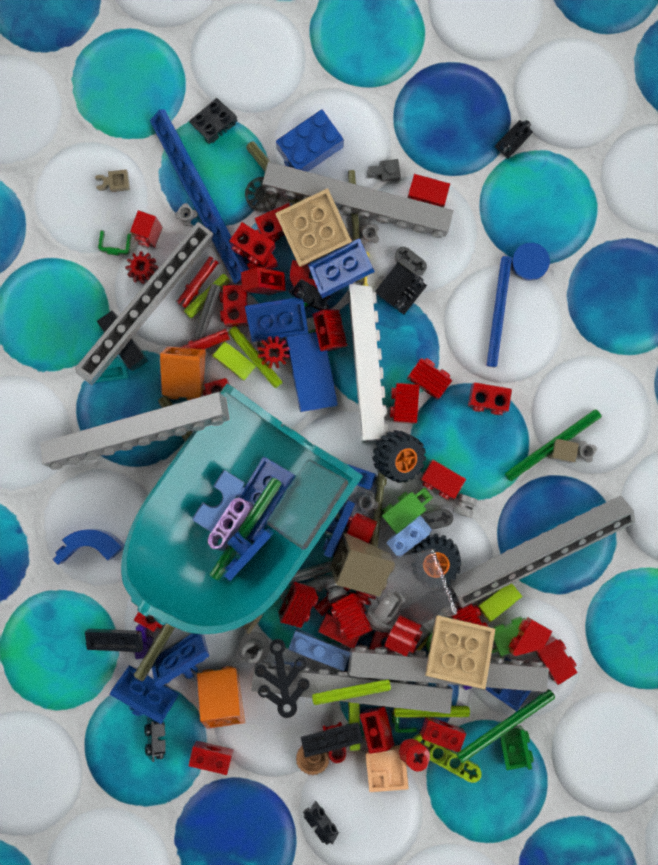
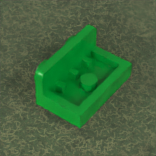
[500,725,534,771]

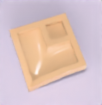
[365,745,409,792]

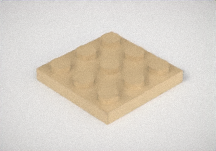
[275,188,352,267]
[425,615,495,690]

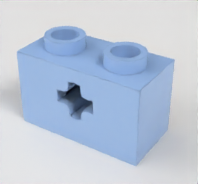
[387,515,432,558]

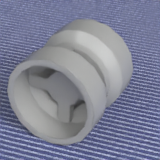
[453,494,478,518]
[324,578,348,604]

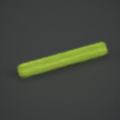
[228,326,282,388]
[312,679,391,705]
[393,706,470,717]

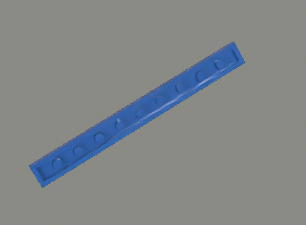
[150,109,249,284]

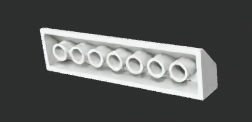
[349,284,388,442]

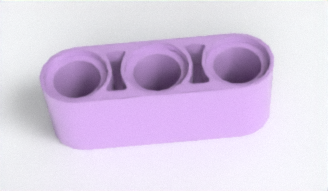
[208,498,253,551]

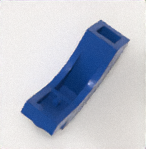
[52,529,125,565]

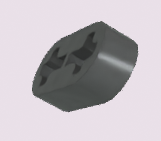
[394,247,427,277]
[421,509,453,530]

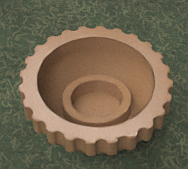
[296,746,330,775]

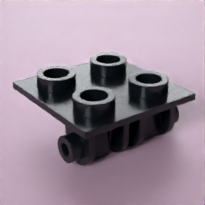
[189,98,238,144]
[375,263,427,315]

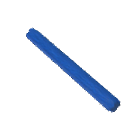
[486,256,512,368]

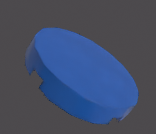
[511,242,550,281]

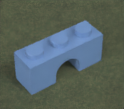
[192,470,245,532]
[288,628,350,671]

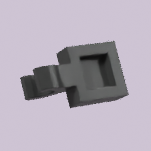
[367,159,401,182]

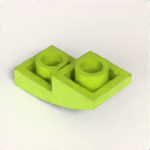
[212,341,256,381]
[478,584,523,622]

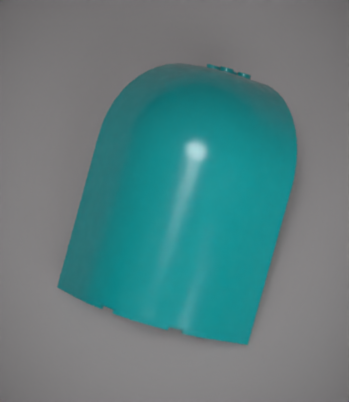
[121,384,363,634]

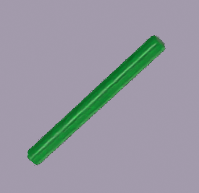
[505,409,602,481]
[210,477,282,580]
[457,689,555,763]

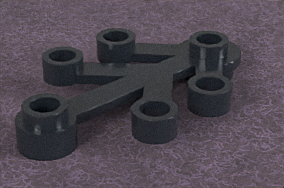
[255,638,310,718]

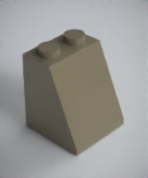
[329,533,395,597]

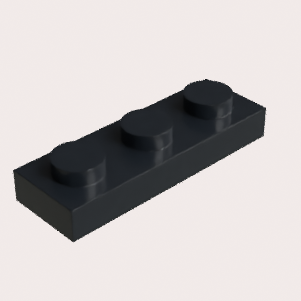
[85,629,143,652]
[300,721,363,758]

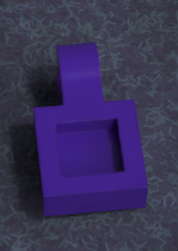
[135,624,154,660]

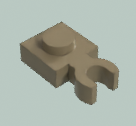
[95,169,130,192]

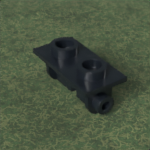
[494,120,533,159]
[289,279,330,311]
[144,718,166,762]
[303,801,339,845]

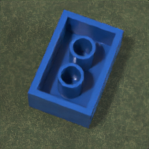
[275,109,344,172]

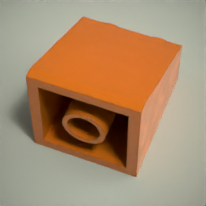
[160,346,206,400]
[197,666,245,729]

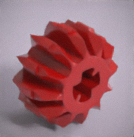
[125,251,159,284]
[257,336,290,369]

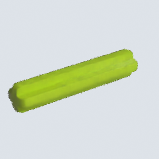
[184,274,230,318]

